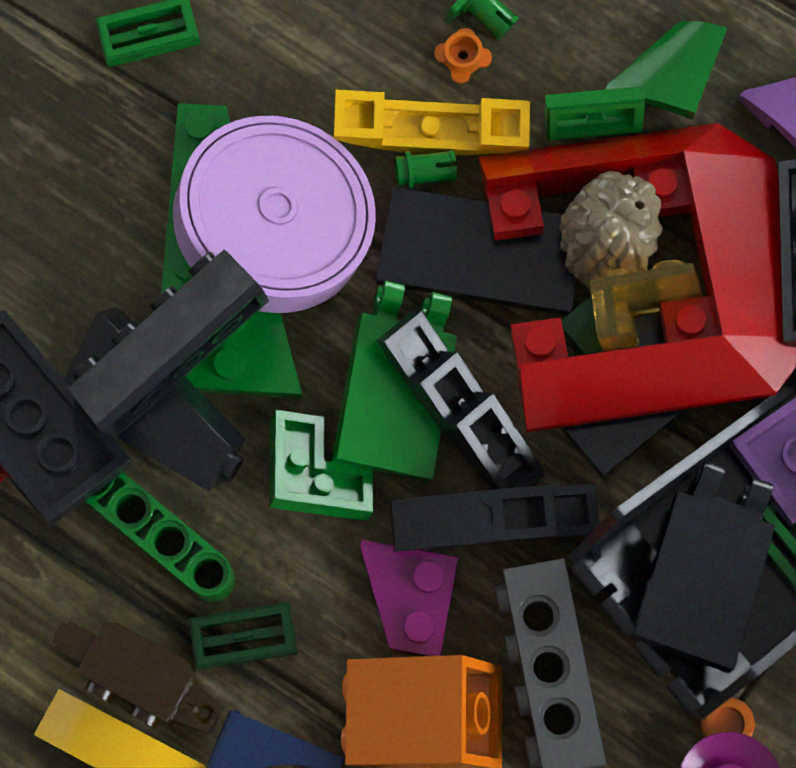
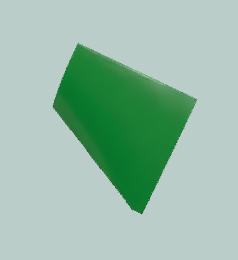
[606,21,727,120]

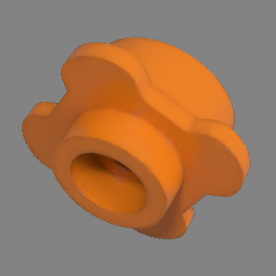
[434,28,492,84]

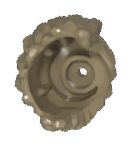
[558,171,663,296]

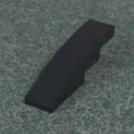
[376,311,546,490]

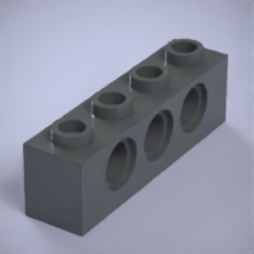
[494,558,606,768]

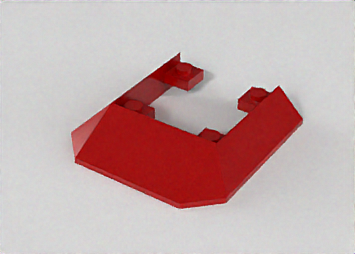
[478,123,796,432]

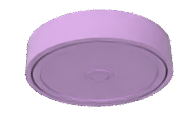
[173,116,376,313]

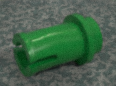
[394,150,457,189]

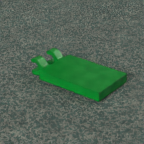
[332,280,457,482]

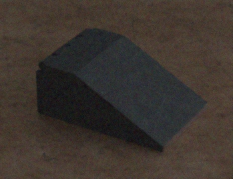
[569,378,796,719]

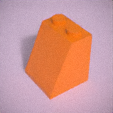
[341,655,502,768]

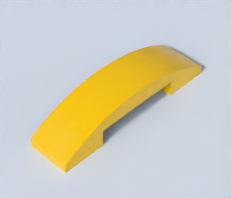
[334,90,530,155]
[34,689,206,768]

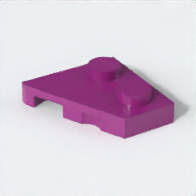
[361,540,458,657]

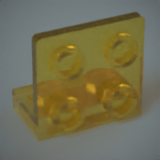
[590,260,704,352]

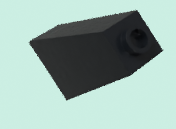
[64,307,246,491]

